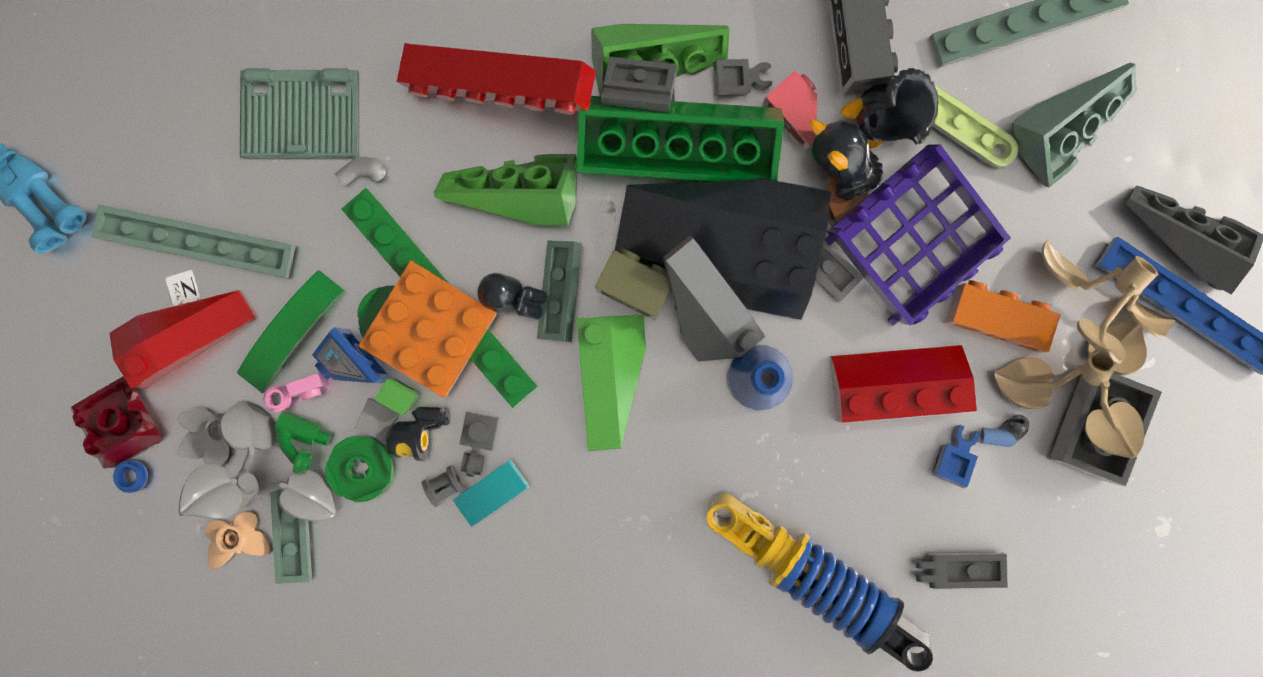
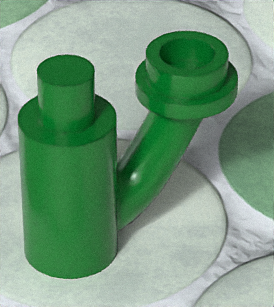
[274,411,332,474]

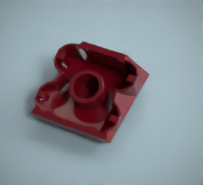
[71,376,161,469]

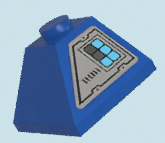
[312,327,392,383]

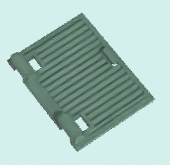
[240,68,358,158]

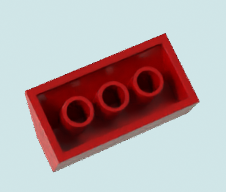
[830,345,977,423]

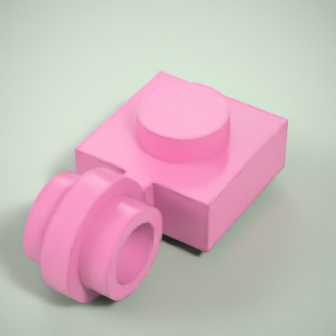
[263,373,330,412]

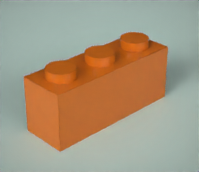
[945,280,1061,353]

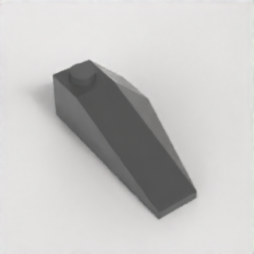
[1126,185,1263,295]
[663,235,766,361]

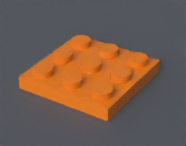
[358,261,497,398]

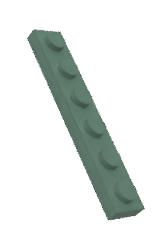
[930,0,1129,67]
[91,204,296,278]

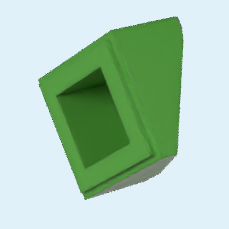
[375,378,421,415]

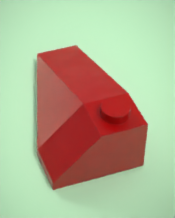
[109,290,257,389]

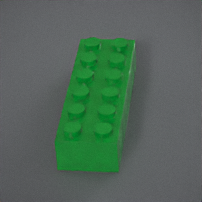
[576,96,784,182]

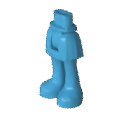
[0,143,87,254]

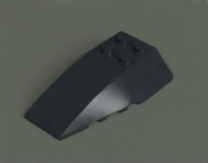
[615,178,832,320]

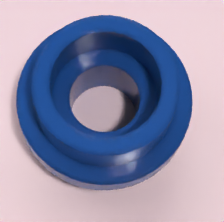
[113,459,148,493]

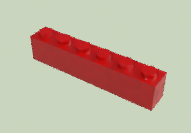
[396,43,596,115]

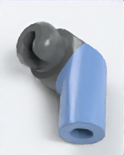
[980,415,1029,447]

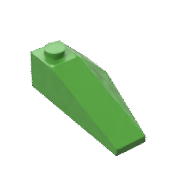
[591,24,730,96]
[433,154,577,226]
[577,315,646,451]

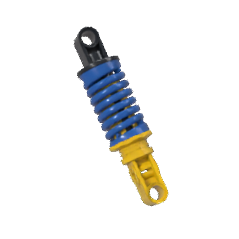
[707,493,933,672]

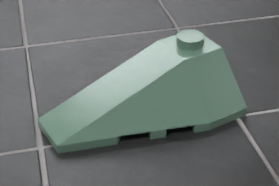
[1012,62,1137,188]

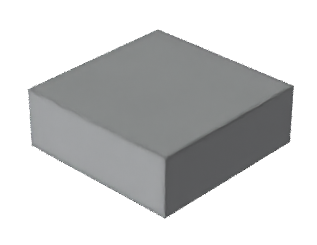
[354,398,399,442]

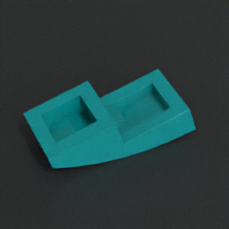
[453,459,529,527]

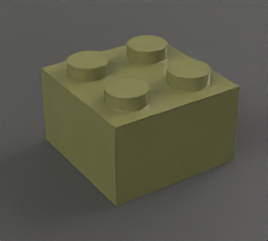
[595,249,670,321]

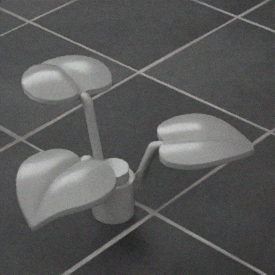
[179,401,336,521]

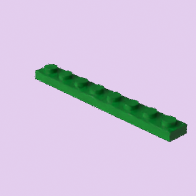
[341,188,538,408]

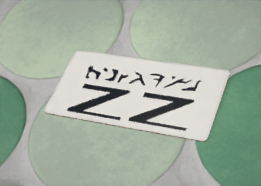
[165,270,201,306]

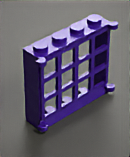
[825,144,1011,326]

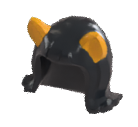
[841,68,939,149]
[809,119,883,200]

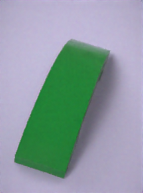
[237,270,345,393]

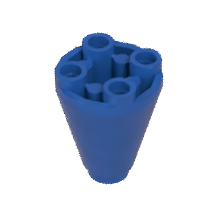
[727,345,793,410]

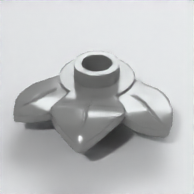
[177,408,229,466]

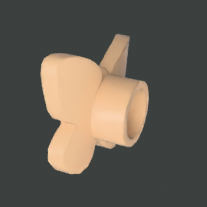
[205,511,273,570]

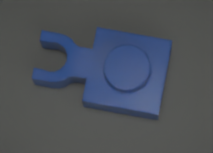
[933,425,980,488]

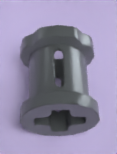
[421,465,465,507]

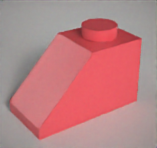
[762,70,818,151]

